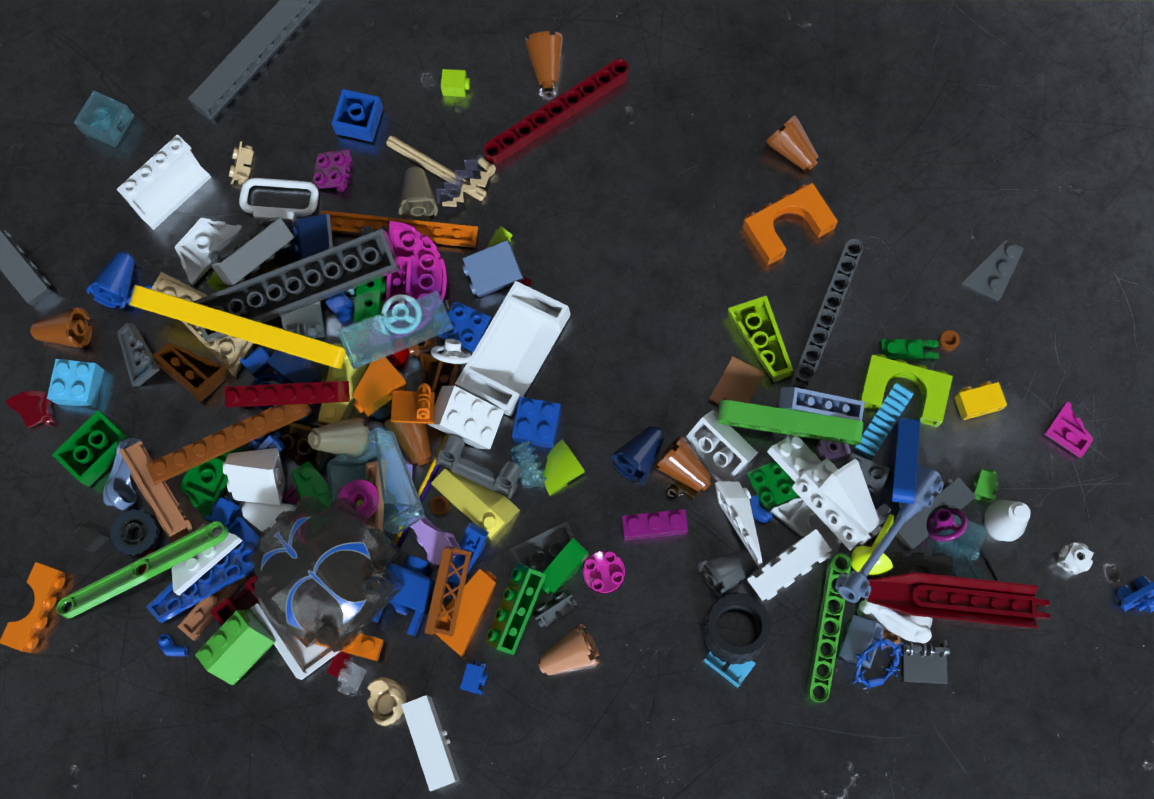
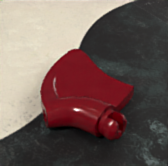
[6,390,55,428]

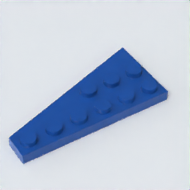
[146,516,279,623]

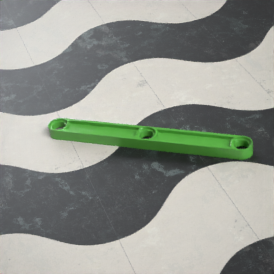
[56,521,228,618]

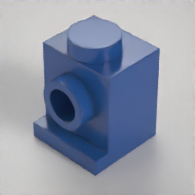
[325,292,355,324]
[239,347,273,378]
[205,495,240,527]
[460,661,488,695]

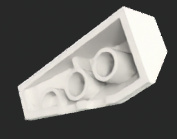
[715,481,763,569]

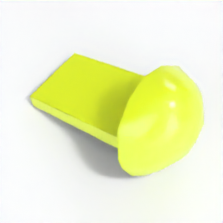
[850,514,894,576]

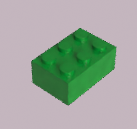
[52,410,129,487]

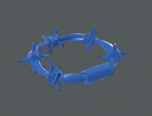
[852,635,904,688]

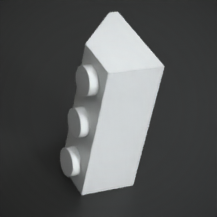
[685,410,758,481]

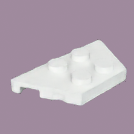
[175,218,244,286]
[771,497,841,563]
[172,524,242,595]

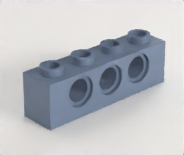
[778,387,865,422]

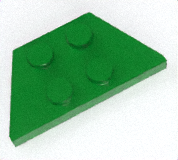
[179,447,245,522]

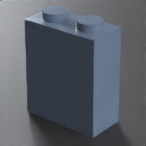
[462,240,524,298]

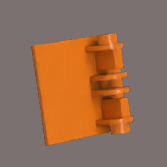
[391,383,435,424]

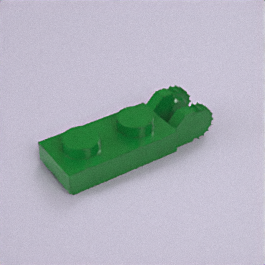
[880,339,939,361]

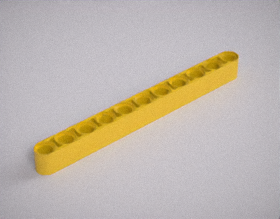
[129,285,347,369]

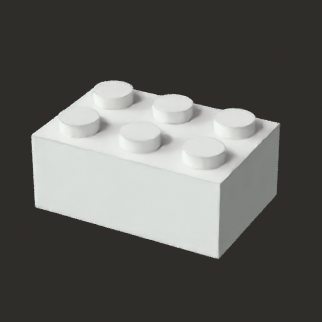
[428,386,504,449]

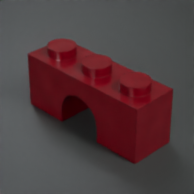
[210,570,280,626]

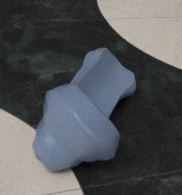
[102,438,141,510]

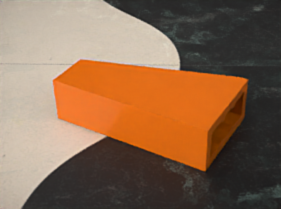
[435,569,497,657]

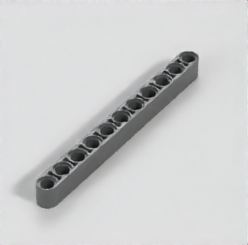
[772,238,863,441]

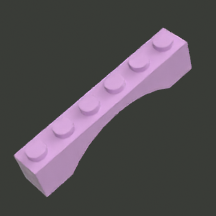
[375,446,461,565]

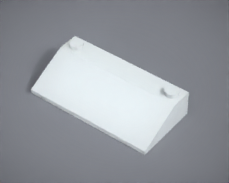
[455,281,571,418]

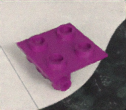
[312,149,352,192]

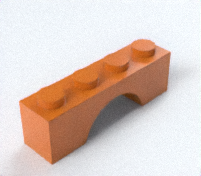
[0,562,66,653]

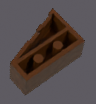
[153,342,230,403]
[420,353,462,406]

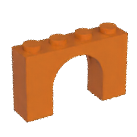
[743,183,838,266]

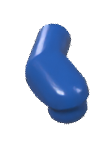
[749,496,773,523]
[158,634,187,656]

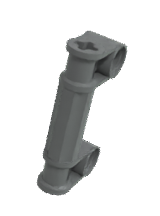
[435,435,521,499]

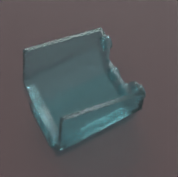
[327,428,425,537]

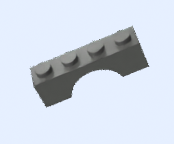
[895,478,976,552]

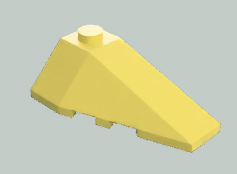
[431,469,520,540]

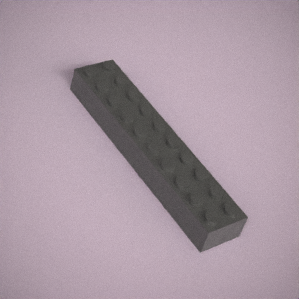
[193,229,401,342]

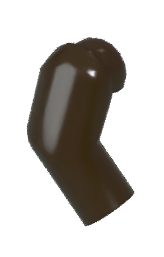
[666,482,698,501]

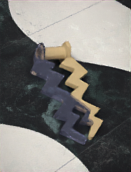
[436,153,496,207]

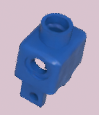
[369,555,436,637]

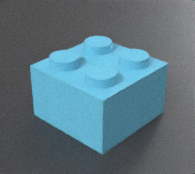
[47,359,104,409]

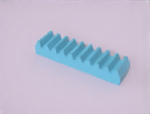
[852,382,914,460]

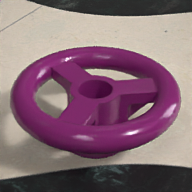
[926,508,968,542]

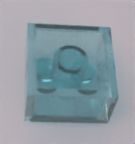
[74,90,134,148]

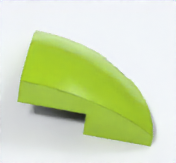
[543,439,585,496]

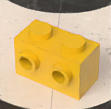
[954,381,1007,421]

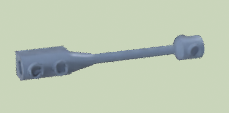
[836,464,944,603]

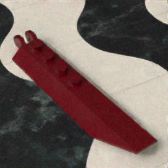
[868,572,1051,629]

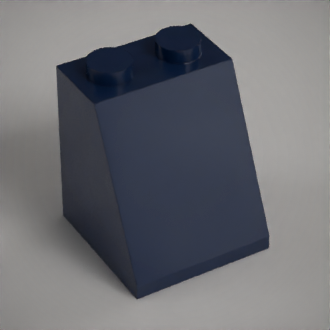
[266,331,323,384]

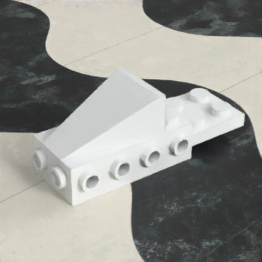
[767,435,886,550]

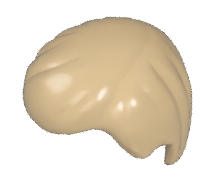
[367,677,407,726]

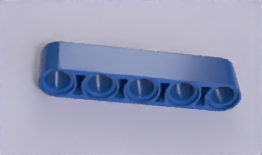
[892,417,920,504]

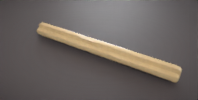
[386,136,486,201]

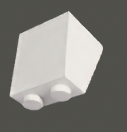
[223,448,286,506]

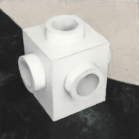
[1057,542,1094,575]

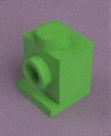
[971,469,999,503]

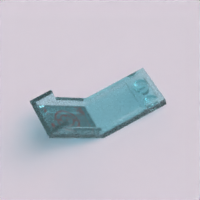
[337,291,454,369]

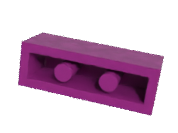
[622,509,688,541]

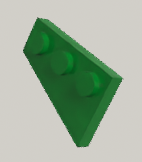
[291,461,342,534]

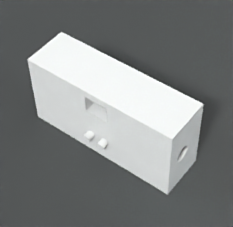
[401,695,460,791]

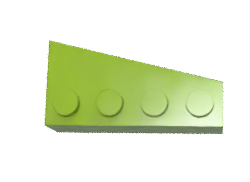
[728,295,793,382]

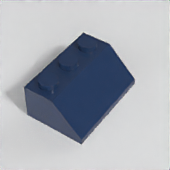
[289,214,333,263]

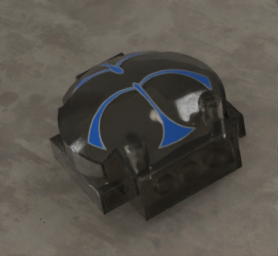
[249,495,406,653]

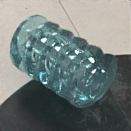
[509,442,548,488]

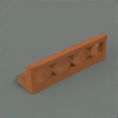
[425,546,472,636]

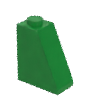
[541,538,589,595]

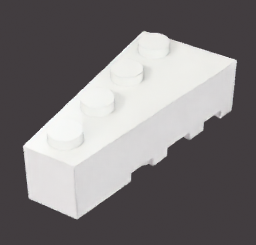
[746,529,832,601]

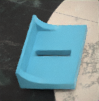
[703,638,756,688]

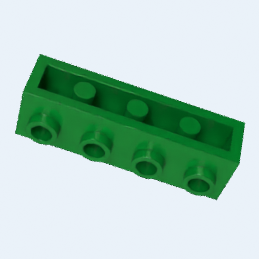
[352,275,387,339]
[485,562,547,655]

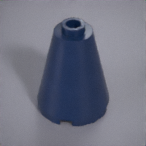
[610,426,664,484]

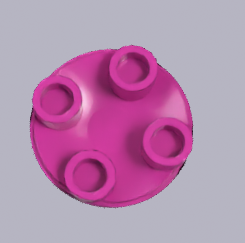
[583,551,625,593]

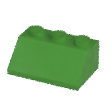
[195,609,276,685]

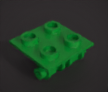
[747,461,799,510]

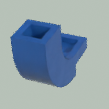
[445,522,489,600]

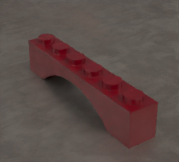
[224,381,350,407]

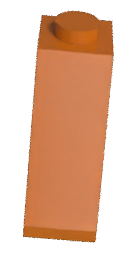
[352,351,407,417]

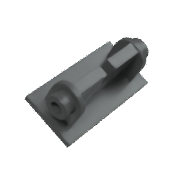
[532,590,577,628]

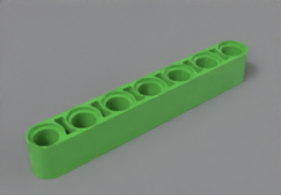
[717,400,863,445]
[807,553,851,702]

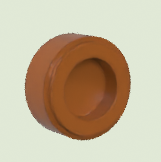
[938,330,960,351]
[429,495,450,517]

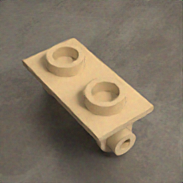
[229,141,254,185]

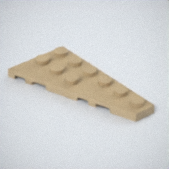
[151,272,256,377]

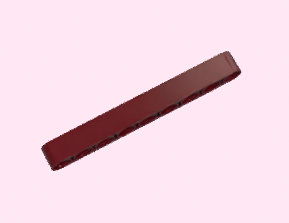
[483,59,629,165]

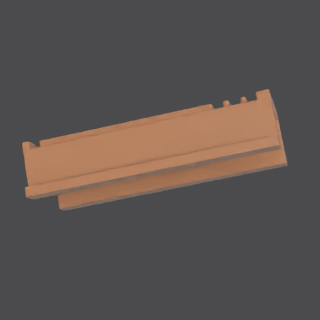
[119,441,193,543]

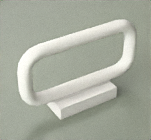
[239,178,319,227]

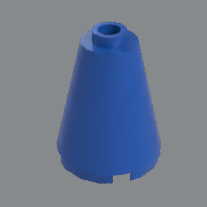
[86,252,135,309]

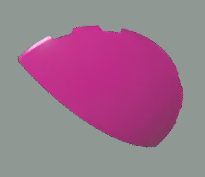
[382,221,447,340]

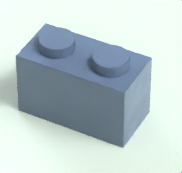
[839,615,884,668]

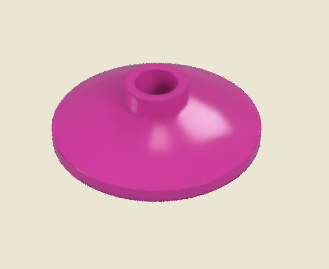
[337,480,379,521]

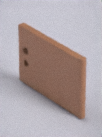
[709,356,766,405]

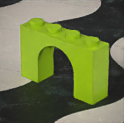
[859,354,953,427]

